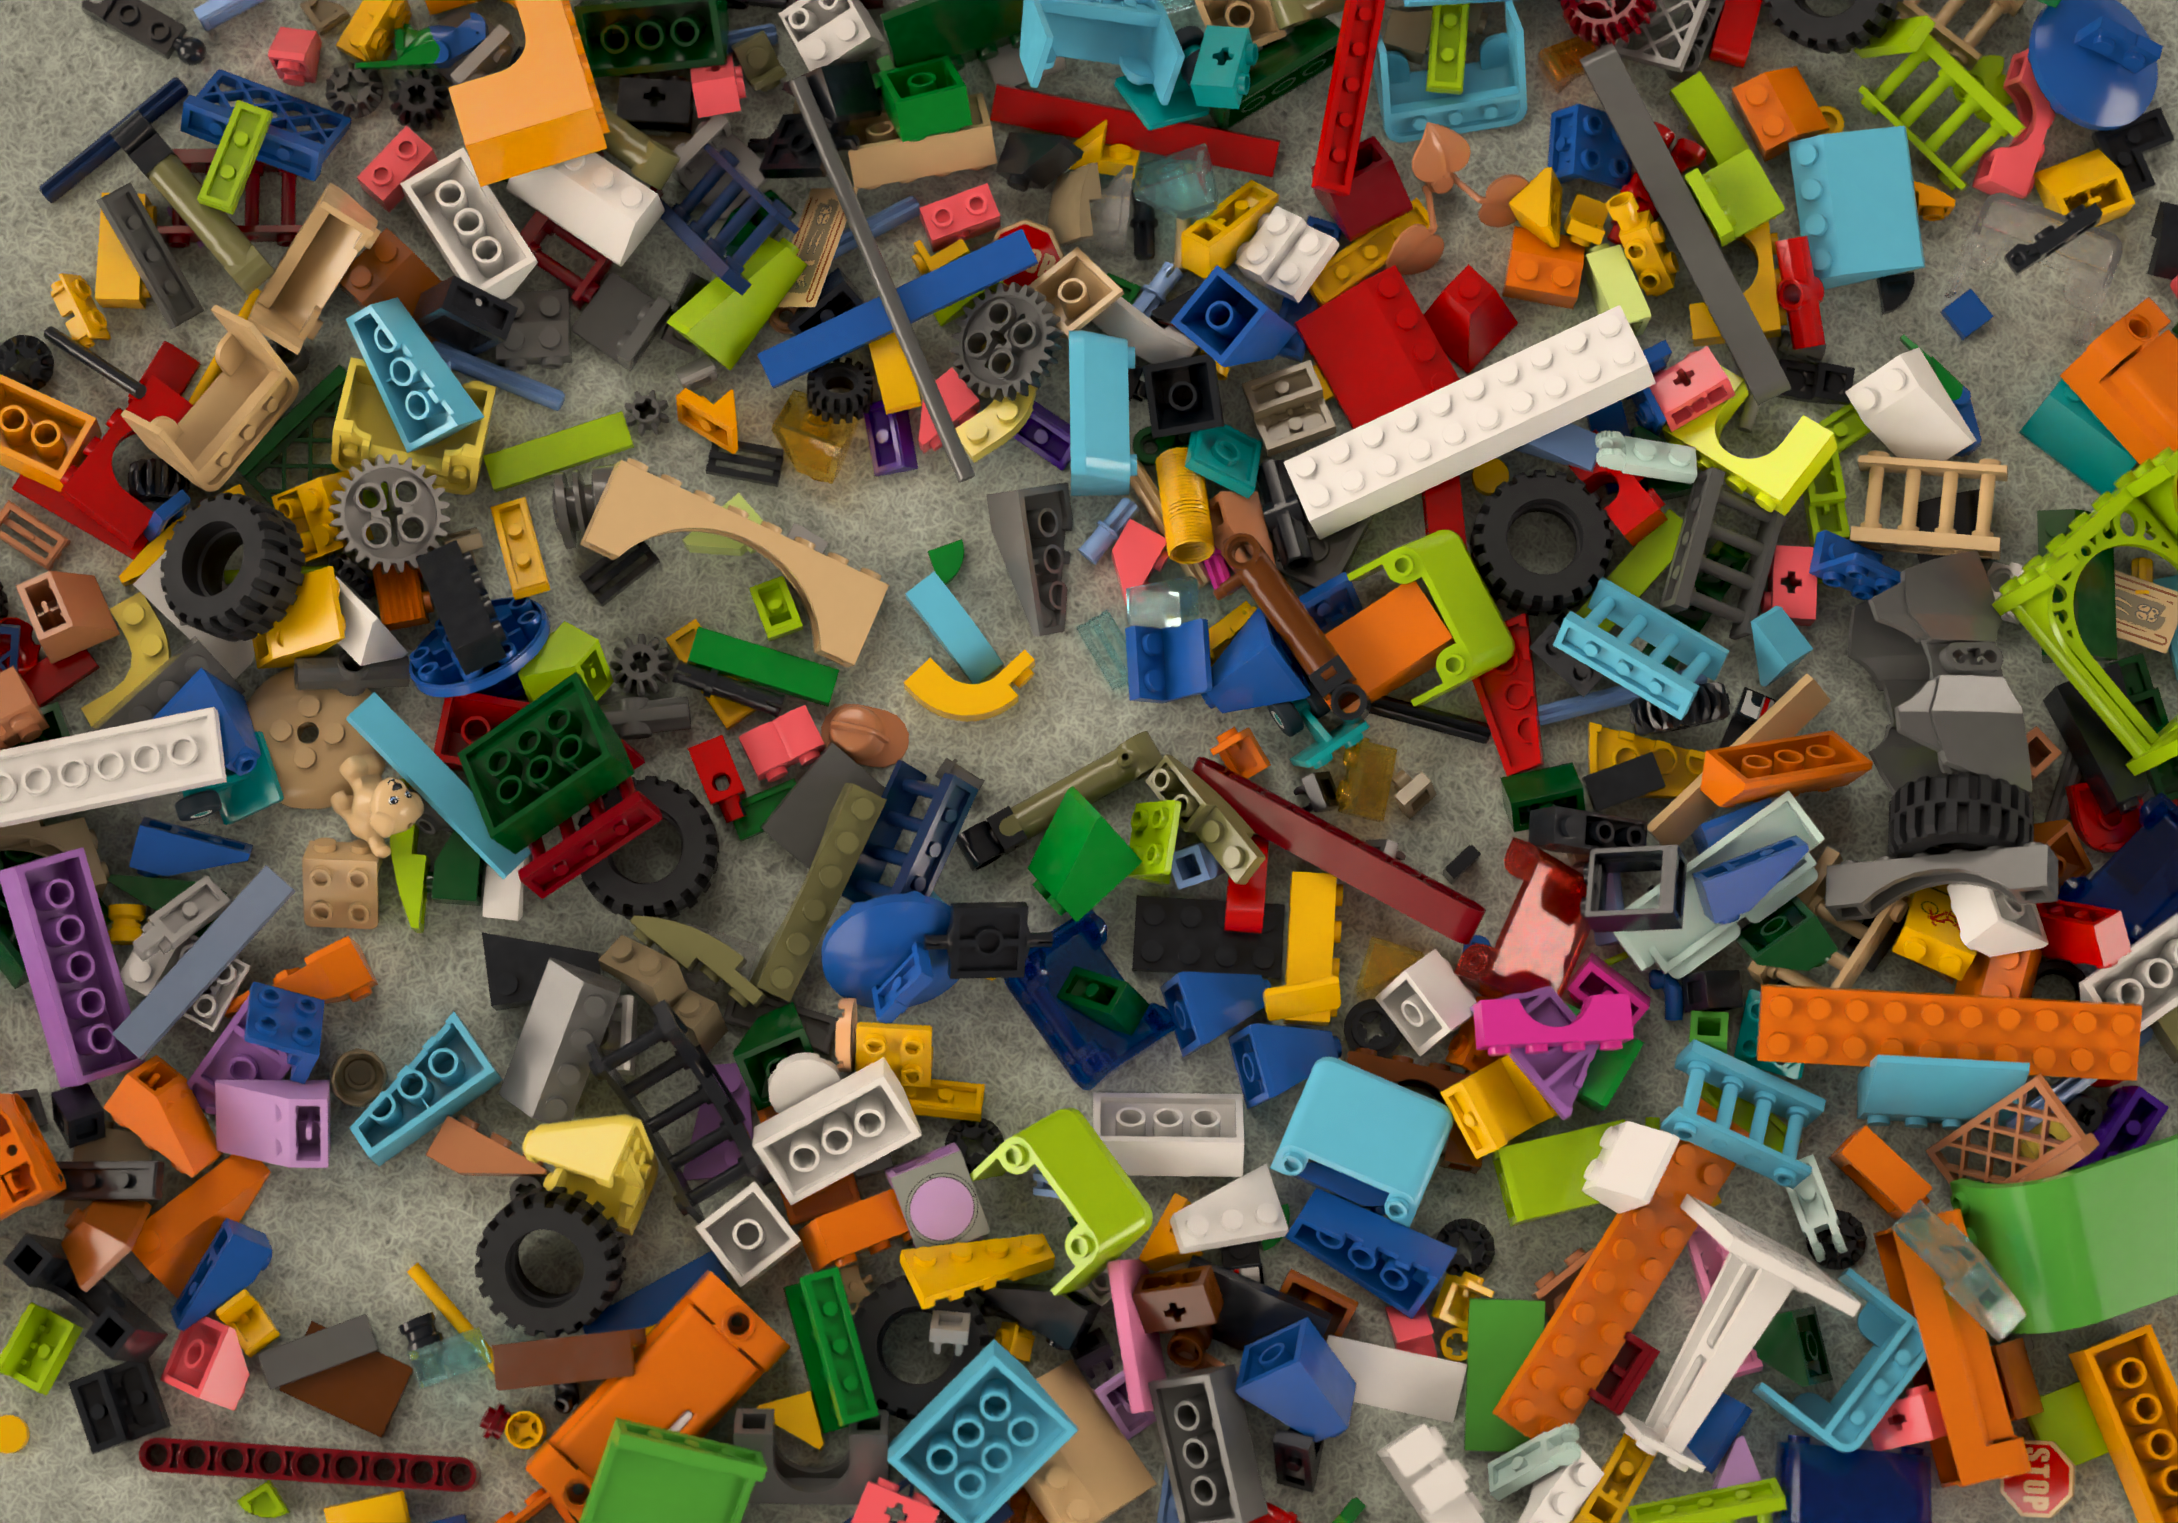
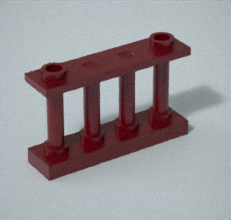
[157,148,302,248]
[520,150,664,310]
[518,739,663,899]

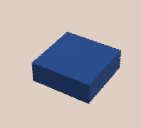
[1940,288,1993,340]

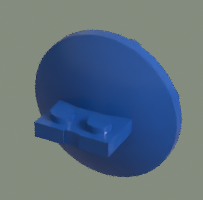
[2028,0,2163,131]
[409,597,551,699]
[821,891,959,1023]

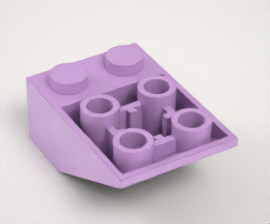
[215,1080,331,1168]

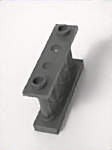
[1659,467,1788,640]

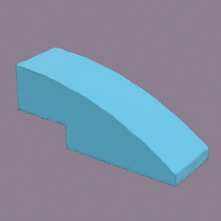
[905,571,1003,684]

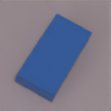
[143,489,191,543]
[1687,1392,1753,1474]

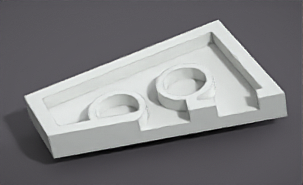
[1170,1163,1289,1254]

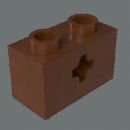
[1132,1265,1224,1334]

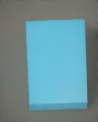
[1751,605,1813,687]

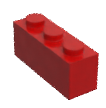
[2035,900,2132,969]

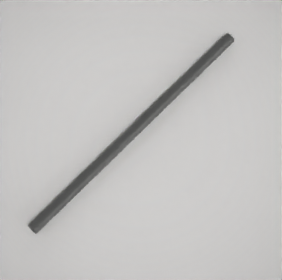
[789,76,975,483]

